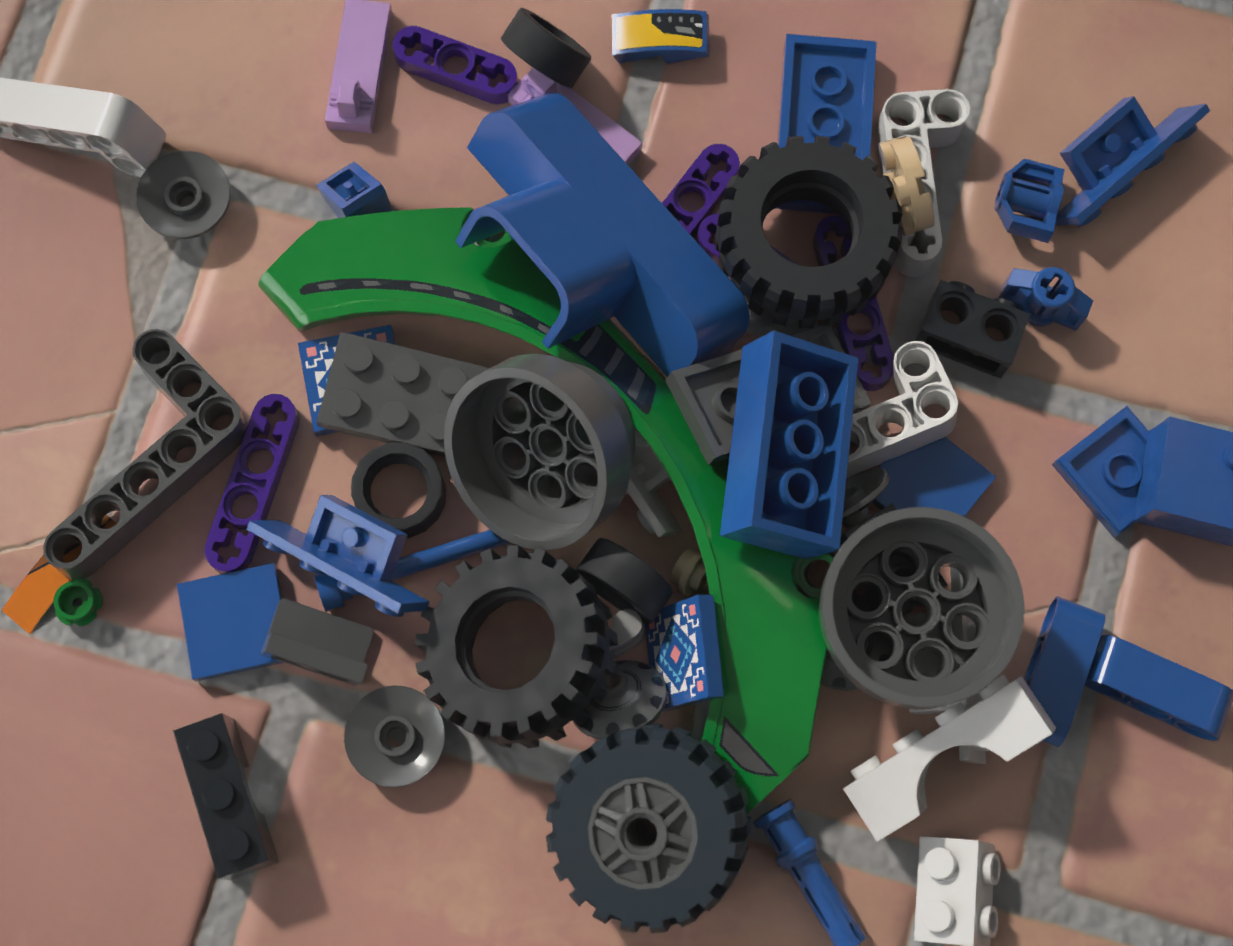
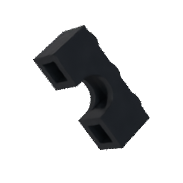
[173,713,279,880]

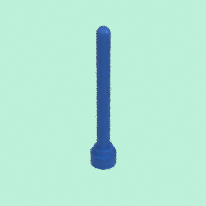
[314,529,511,612]

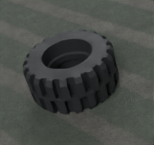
[715,135,903,329]

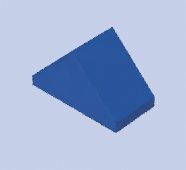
[316,162,392,218]

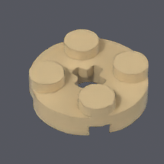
[878,136,935,236]

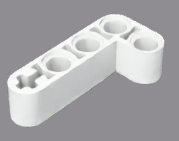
[0,78,166,178]
[876,89,970,278]
[846,341,958,478]

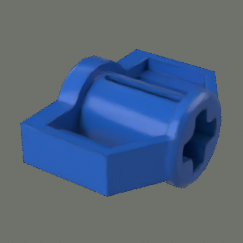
[994,159,1064,243]
[998,267,1094,331]

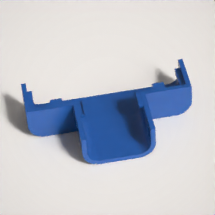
[455,93,750,377]

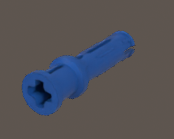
[753,799,867,946]

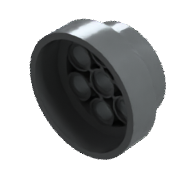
[444,354,635,550]
[819,507,1025,709]

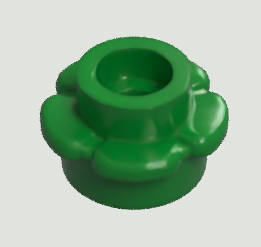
[53,578,103,627]

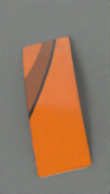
[2,515,117,635]

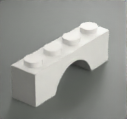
[843,674,1056,842]

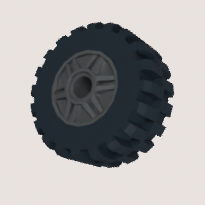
[546,724,751,934]

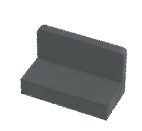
[260,598,374,686]

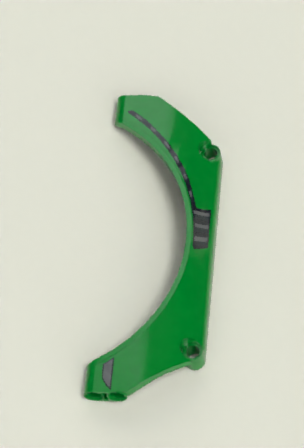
[258,207,835,814]

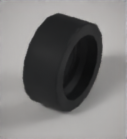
[501,7,591,88]
[351,442,446,538]
[575,538,673,624]

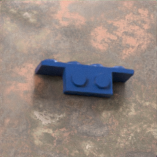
[1055,96,1210,227]
[246,495,430,617]

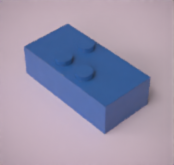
[720,331,858,559]
[1134,416,1233,547]

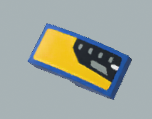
[612,9,709,64]

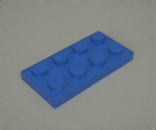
[775,34,877,214]

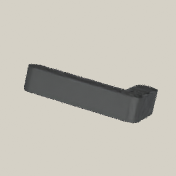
[43,329,248,579]

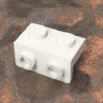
[914,836,1001,946]

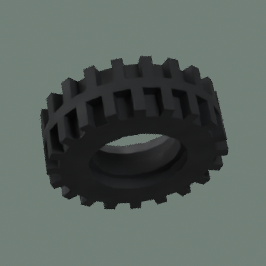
[415,545,618,748]

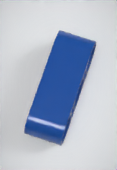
[1024,596,1105,748]
[1085,635,1233,741]

